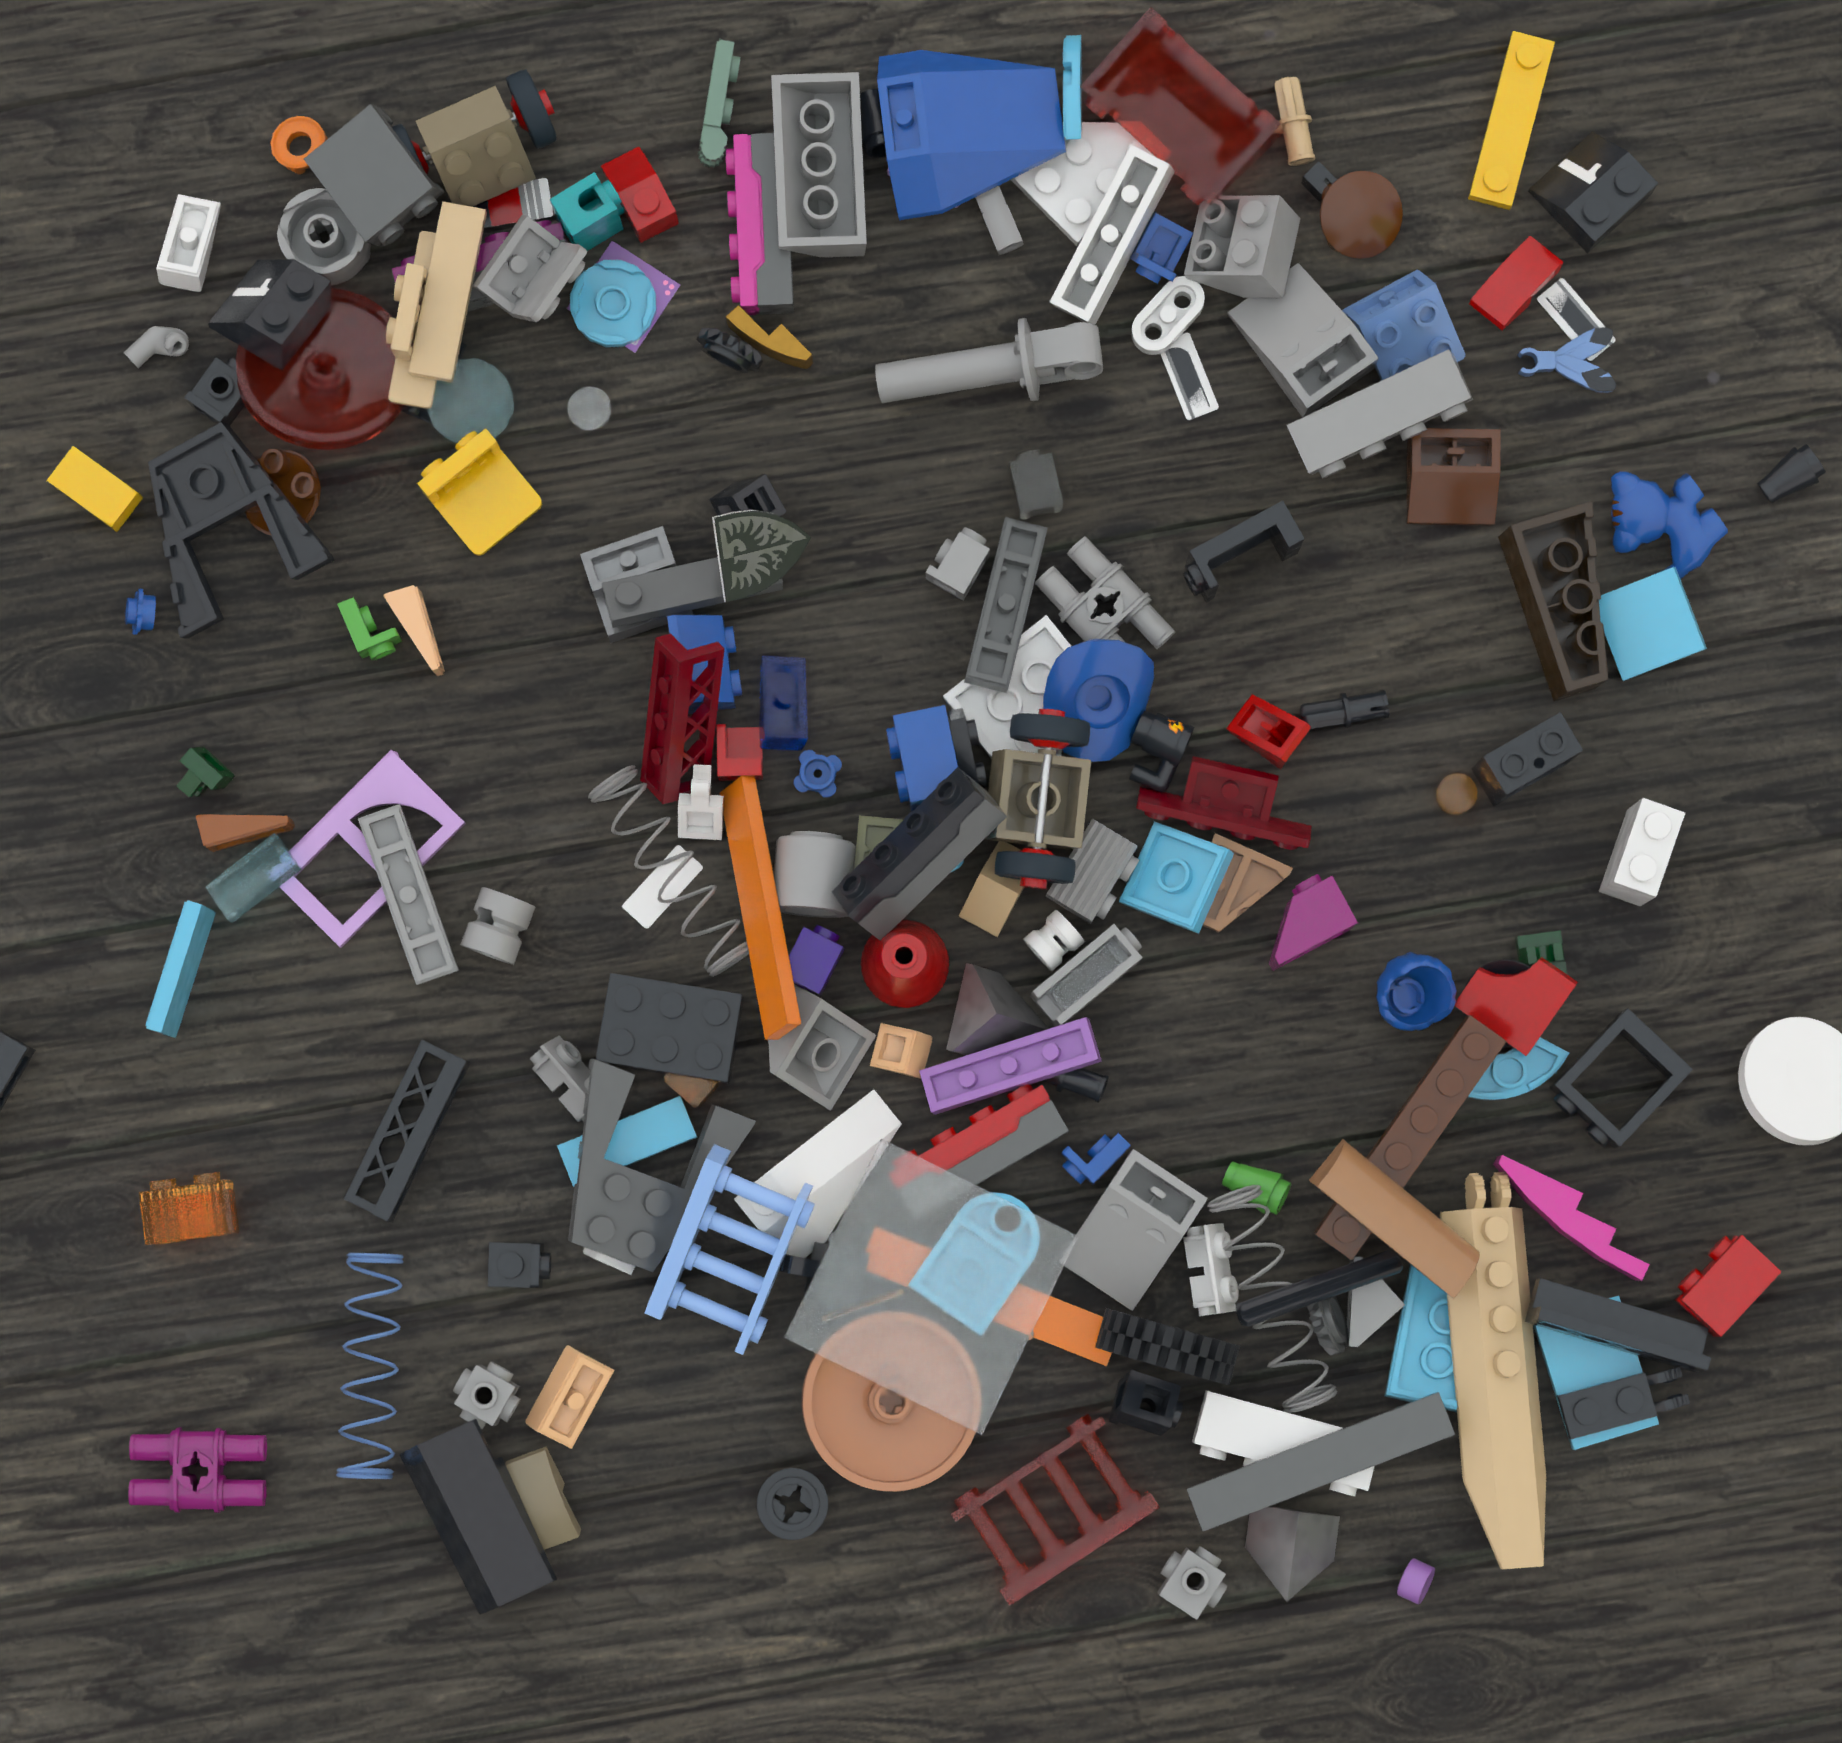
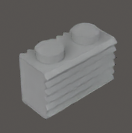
[1046,819,1140,924]

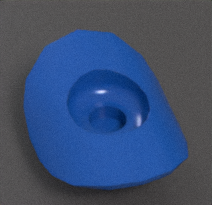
[1043,639,1154,762]

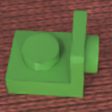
[337,597,402,660]

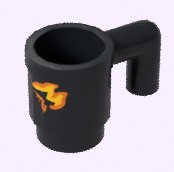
[1129,710,1195,792]

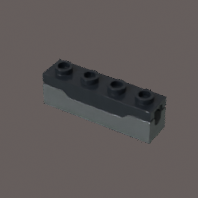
[832,767,1007,940]

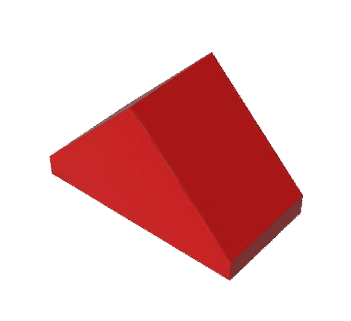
[1226,694,1311,770]

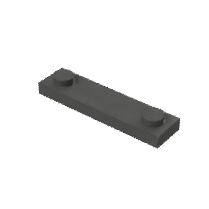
[964,517,1048,693]
[602,557,783,628]

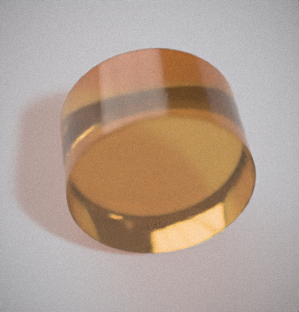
[1436,773,1477,815]

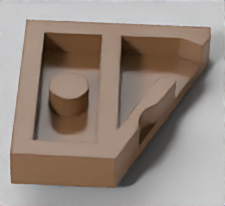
[1202,833,1293,933]

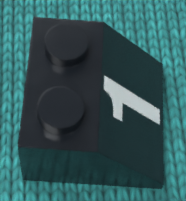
[1528,131,1658,254]
[208,259,331,370]

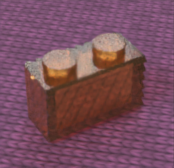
[139,1172,239,1246]

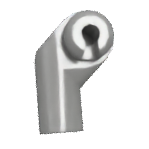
[123,326,189,368]

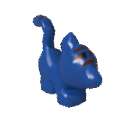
[1611,472,1728,579]

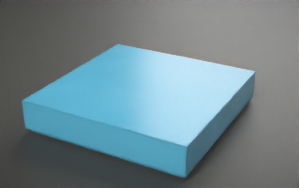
[1599,567,1707,681]
[1119,821,1234,934]

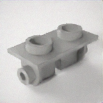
[530,1035,590,1122]

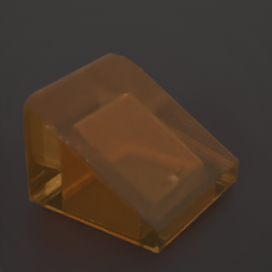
[664,1073,720,1109]

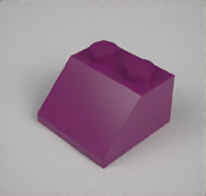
[1269,874,1358,971]

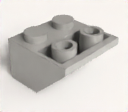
[1184,195,1301,298]

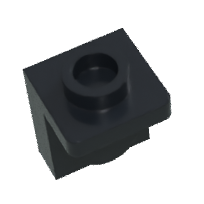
[488,1242,551,1288]

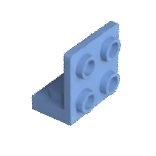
[1342,269,1465,381]

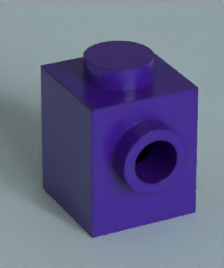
[789,925,844,997]

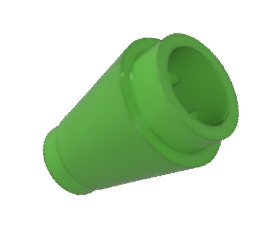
[1222,1161,1291,1215]

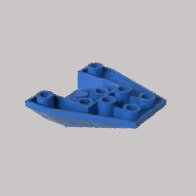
[877,50,1066,220]

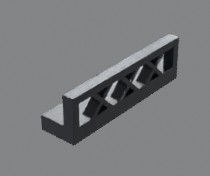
[344,1040,471,1222]
[1525,1278,1711,1372]

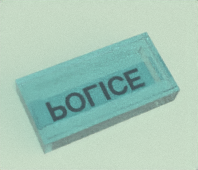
[205,833,302,923]

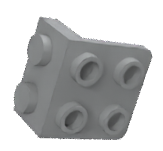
[473,215,587,322]

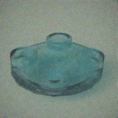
[427,358,514,443]

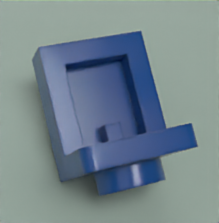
[1130,212,1193,284]

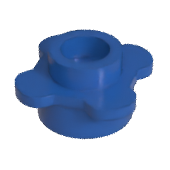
[125,589,156,635]
[794,750,842,798]

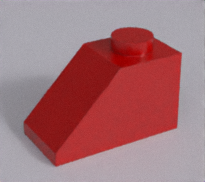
[601,147,679,243]

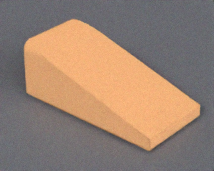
[384,585,445,676]

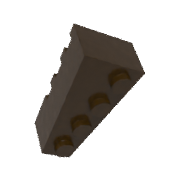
[1498,501,1608,701]

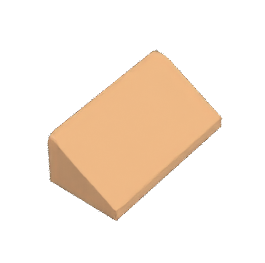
[525,1345,614,1449]

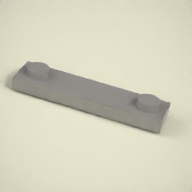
[358,804,459,985]

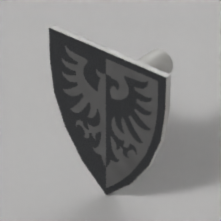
[712,510,811,603]

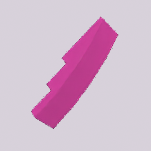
[1493,1155,1650,1281]

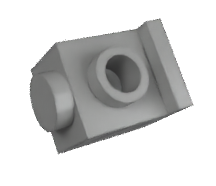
[925,527,990,601]

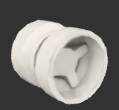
[1023,910,1085,971]

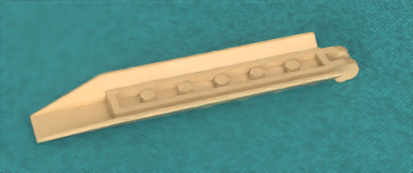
[1440,1172,1546,1569]

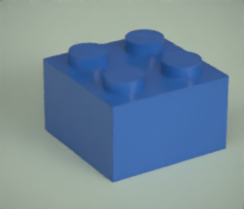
[886,705,958,811]

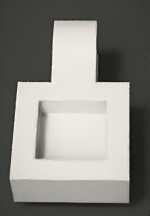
[678,764,724,840]

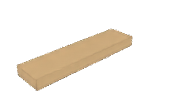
[408,201,487,383]

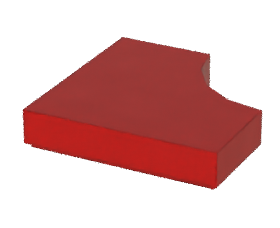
[1455,957,1578,1056]

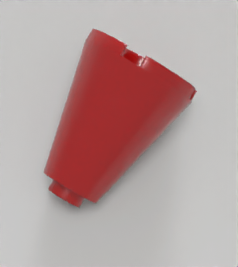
[861,920,949,1008]

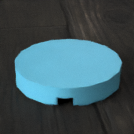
[570,260,656,347]

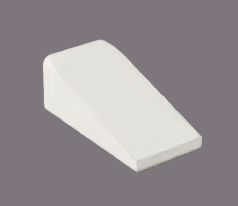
[156,194,221,292]

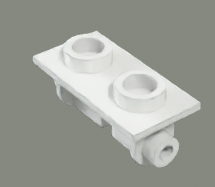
[1183,1223,1239,1316]

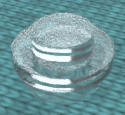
[568,387,612,431]

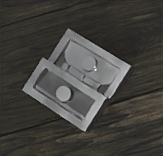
[580,526,693,643]

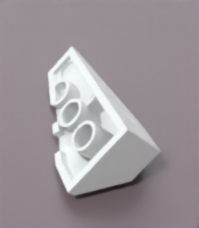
[734,1090,901,1258]

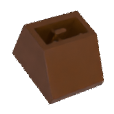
[1407,428,1501,526]

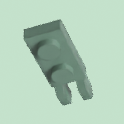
[698,39,741,168]

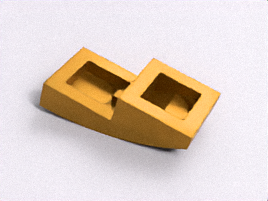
[726,305,813,369]

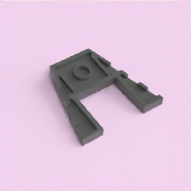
[568,1058,756,1272]

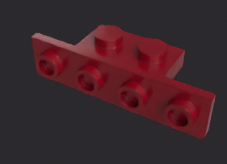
[1136,756,1312,850]

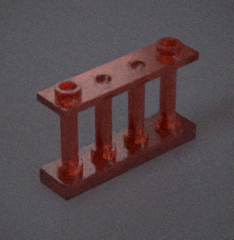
[951,1413,1160,1606]

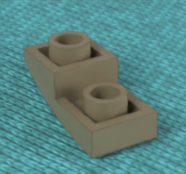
[505,1446,581,1550]

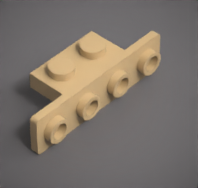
[386,231,437,409]

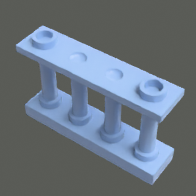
[644,1144,815,1355]

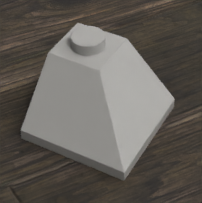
[768,984,876,1111]

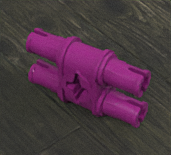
[128,1427,267,1513]

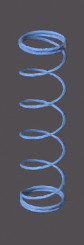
[336,1253,404,1479]

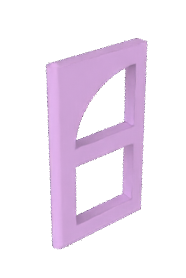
[266,750,466,948]

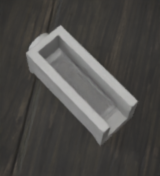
[1030,924,1143,1027]

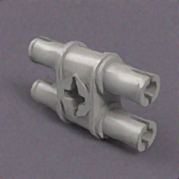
[1035,536,1175,649]

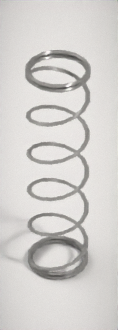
[588,765,749,977]
[1207,1185,1338,1413]

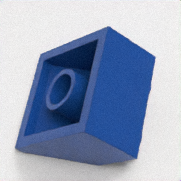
[667,615,742,714]

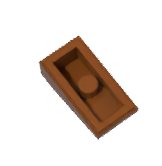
[196,814,295,852]

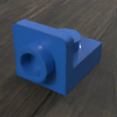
[1061,1133,1131,1185]

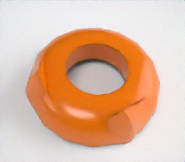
[270,116,328,174]

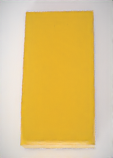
[47,446,143,532]

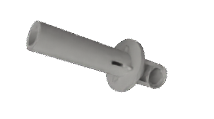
[875,318,1103,403]

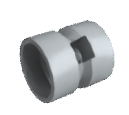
[460,887,536,965]

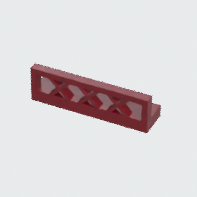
[640,633,725,805]

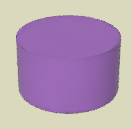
[1397,1558,1435,1605]

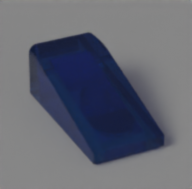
[759,656,808,751]

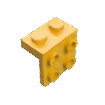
[417,428,542,556]

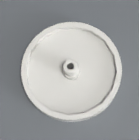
[1738,1017,1842,1145]

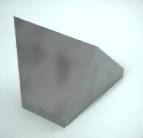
[946,963,1049,1055]
[1245,1506,1340,1602]

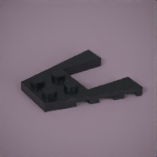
[148,422,335,639]

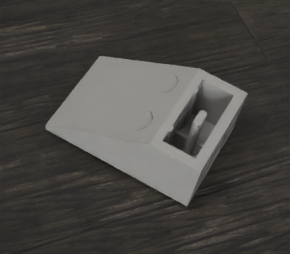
[1227,263,1379,418]
[1058,1149,1208,1311]

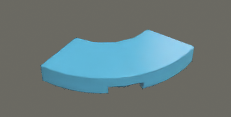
[1063,35,1082,140]
[1468,1037,1569,1100]

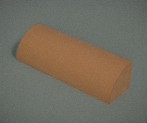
[1309,1139,1480,1298]

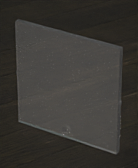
[784,1139,1078,1435]

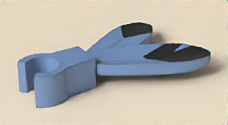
[1517,327,1616,393]

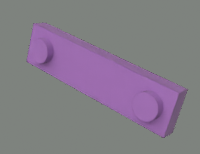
[919,1017,1102,1115]

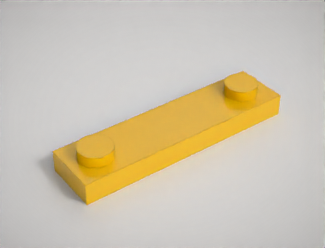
[1468,31,1555,210]

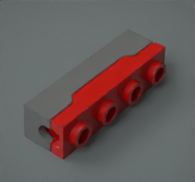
[888,1084,1069,1221]

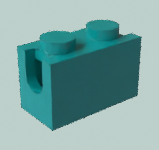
[549,172,625,251]

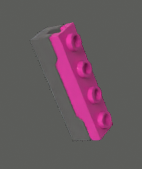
[726,133,794,315]

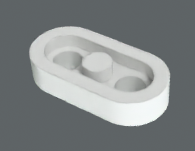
[1131,276,1205,355]

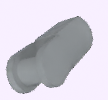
[975,186,1024,255]

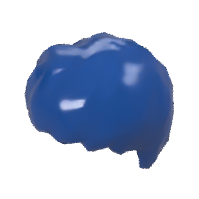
[1376,952,1457,1031]

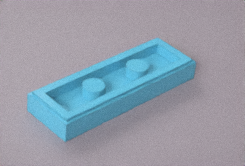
[557,1096,697,1187]

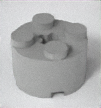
[277,188,371,285]

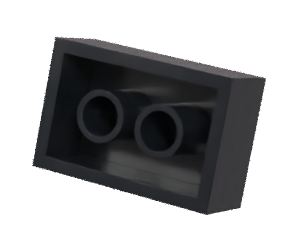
[596,973,744,1085]

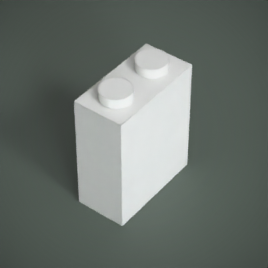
[1599,798,1685,906]

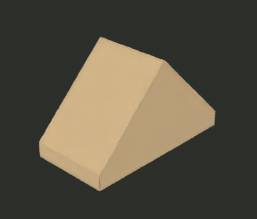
[959,841,1024,937]

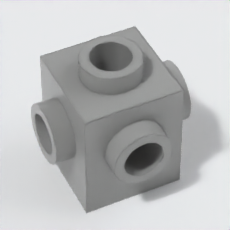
[453,1361,520,1429]
[1157,1546,1228,1620]

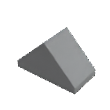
[1345,1257,1405,1347]

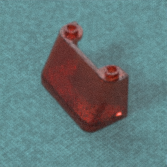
[1080,7,1284,207]

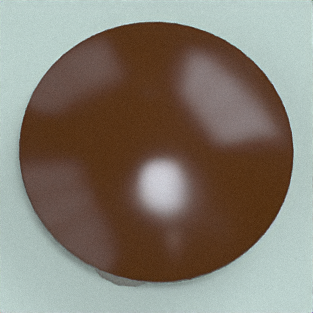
[1320,171,1403,259]
[245,449,321,536]

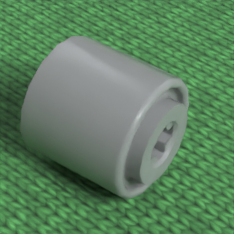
[773,831,856,918]

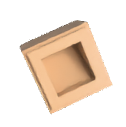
[870,1023,932,1079]

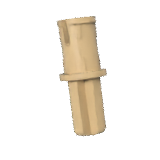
[1274,77,1315,166]

